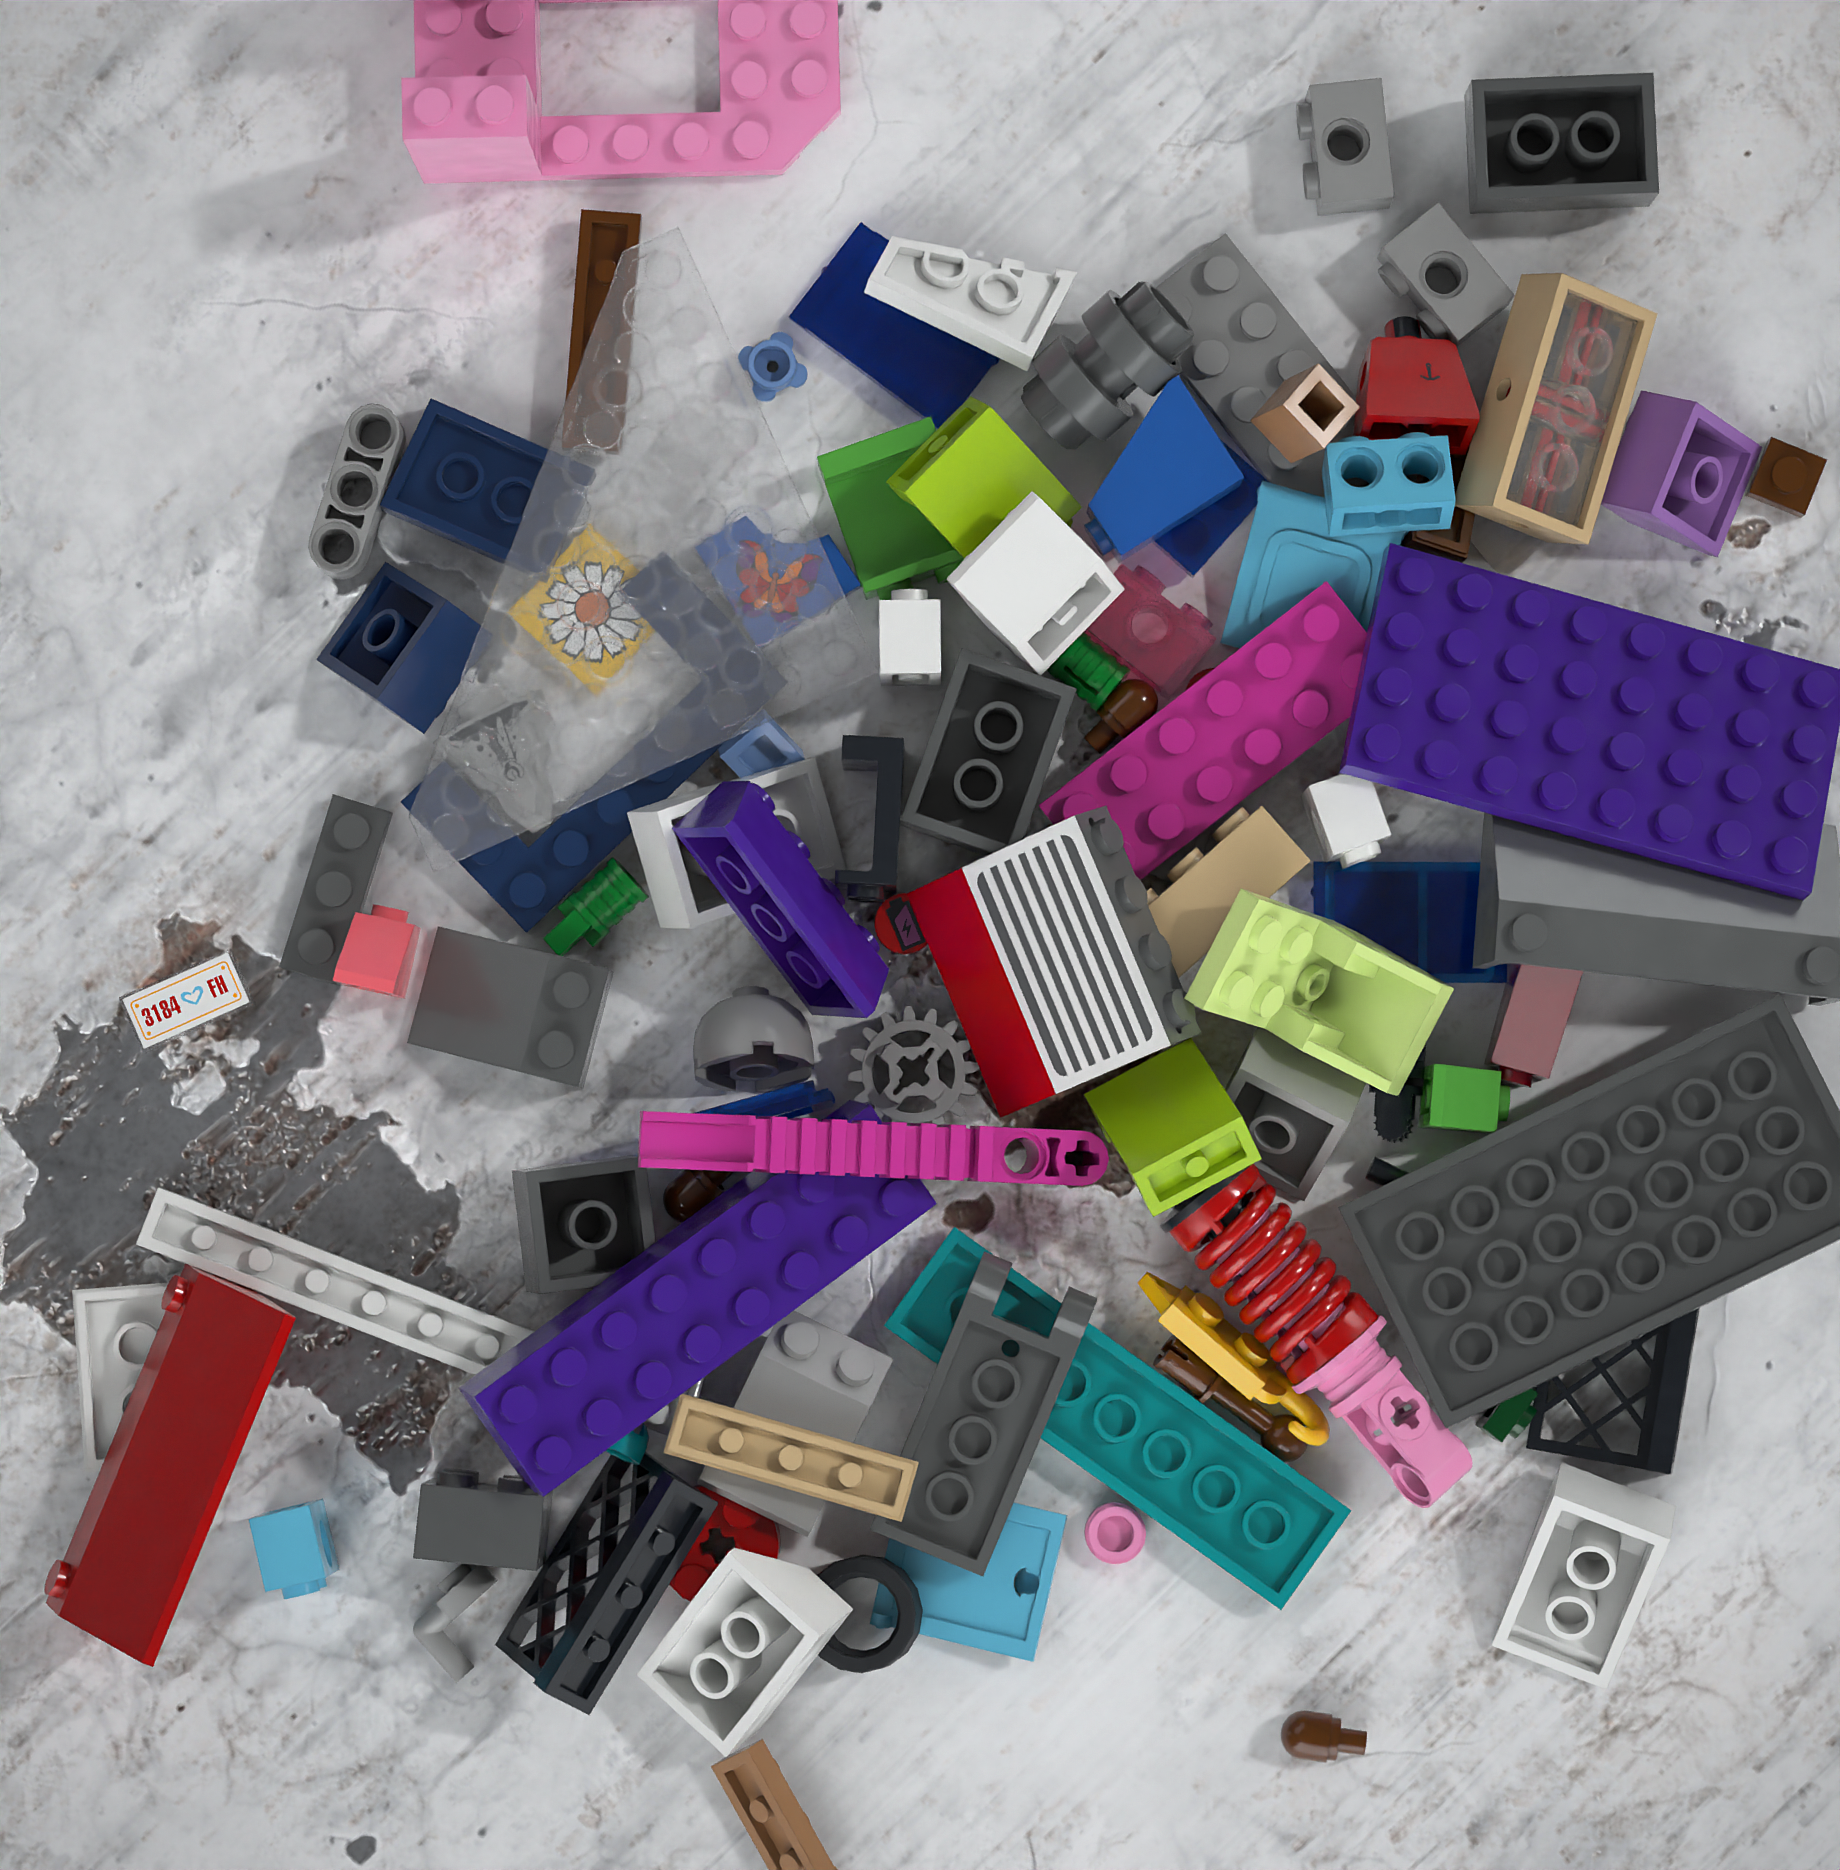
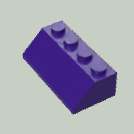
[672,781,889,1018]

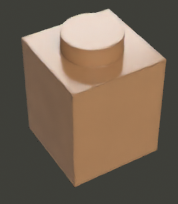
[1250,363,1360,463]

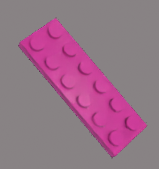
[1038,581,1367,880]

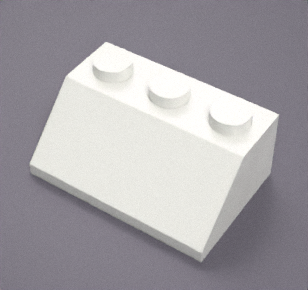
[636,1548,853,1757]

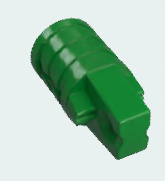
[1047,632,1131,712]
[543,857,649,956]

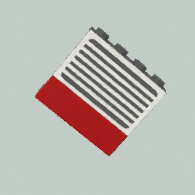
[907,806,1201,1118]

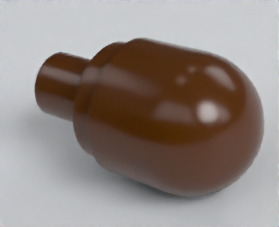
[1083,679,1158,754]
[663,1169,735,1223]
[1281,1710,1367,1763]

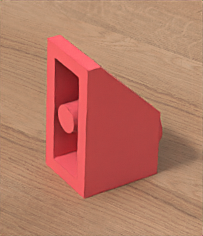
[333,904,421,999]

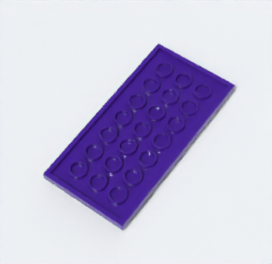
[1339,543,1840,900]

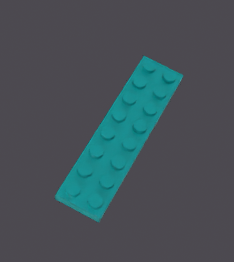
[884,1227,1352,1610]

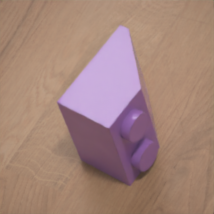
[1601,390,1762,557]

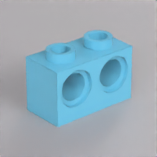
[1322,432,1456,536]

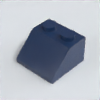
[316,562,494,734]

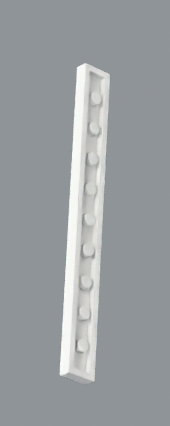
[136,1187,726,1448]

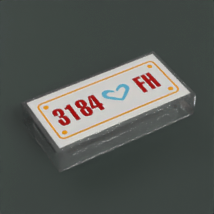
[119,949,256,1054]

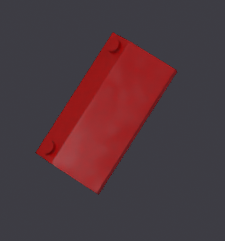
[44,1263,296,1667]

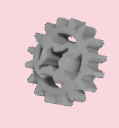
[848,1006,979,1125]

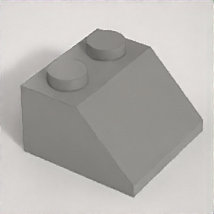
[1225,1027,1366,1201]

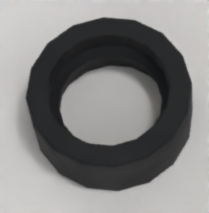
[817,1555,923,1673]

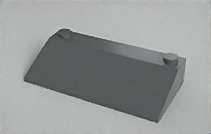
[1473,813,1840,1006]

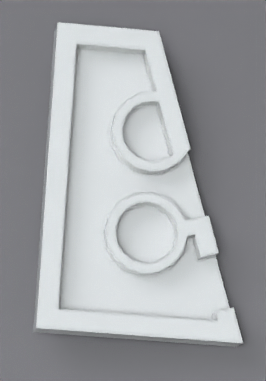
[864,236,1077,371]

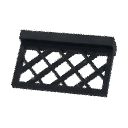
[1526,1308,1700,1475]
[495,1452,718,1715]

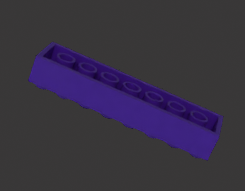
[458,1100,937,1497]

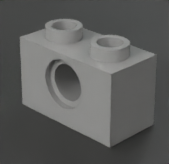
[1296,78,1394,216]
[1377,202,1515,347]

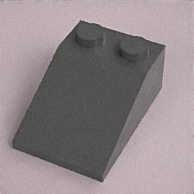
[407,926,614,1089]

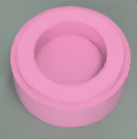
[1084,1502,1146,1564]

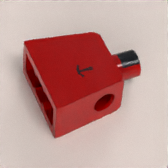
[1353,316,1480,455]

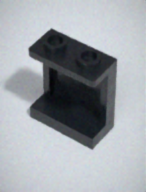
[835,735,905,903]

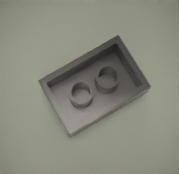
[1464,72,1659,214]
[900,648,1077,856]

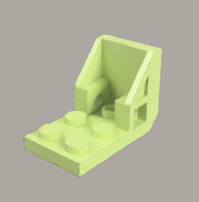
[1184,889,1454,1096]

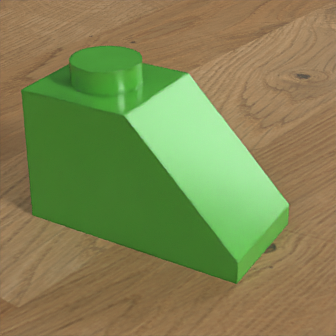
[1418,1064,1510,1133]

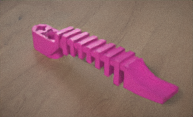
[638,1111,1109,1186]

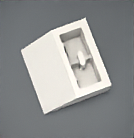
[947,491,1125,676]

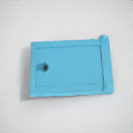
[1220,481,1409,648]
[870,1502,1068,1662]

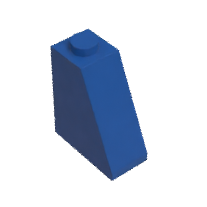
[1084,375,1244,563]

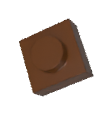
[1745,437,1827,518]

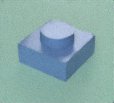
[718,710,805,778]

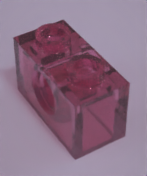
[1084,564,1216,701]

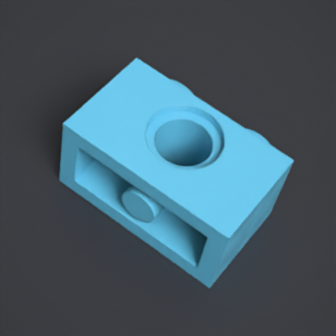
[249,1499,340,1599]

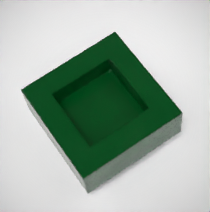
[1475,1389,1538,1443]

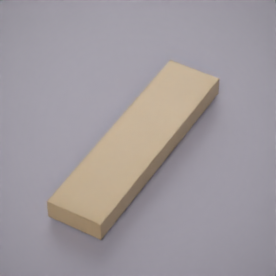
[663,1393,919,1522]

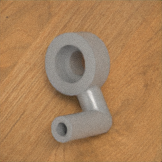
[413,1563,498,1683]

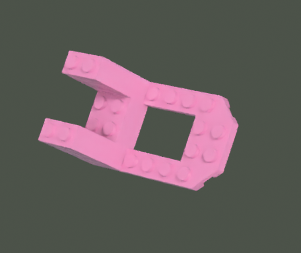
[401,0,841,184]

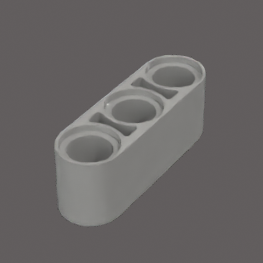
[308,404,406,580]

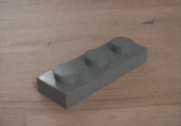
[279,794,393,986]

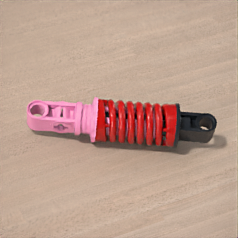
[1160,1164,1473,1508]

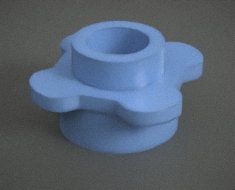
[738,332,808,402]

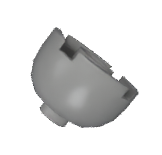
[693,986,814,1092]

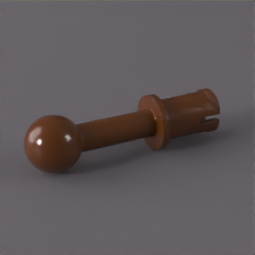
[1153,1335,1308,1463]

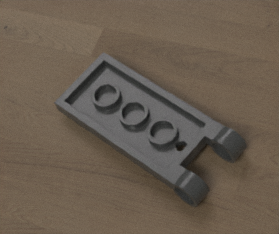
[870,1251,1097,1576]

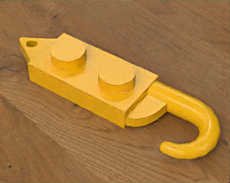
[1137,1272,1330,1446]

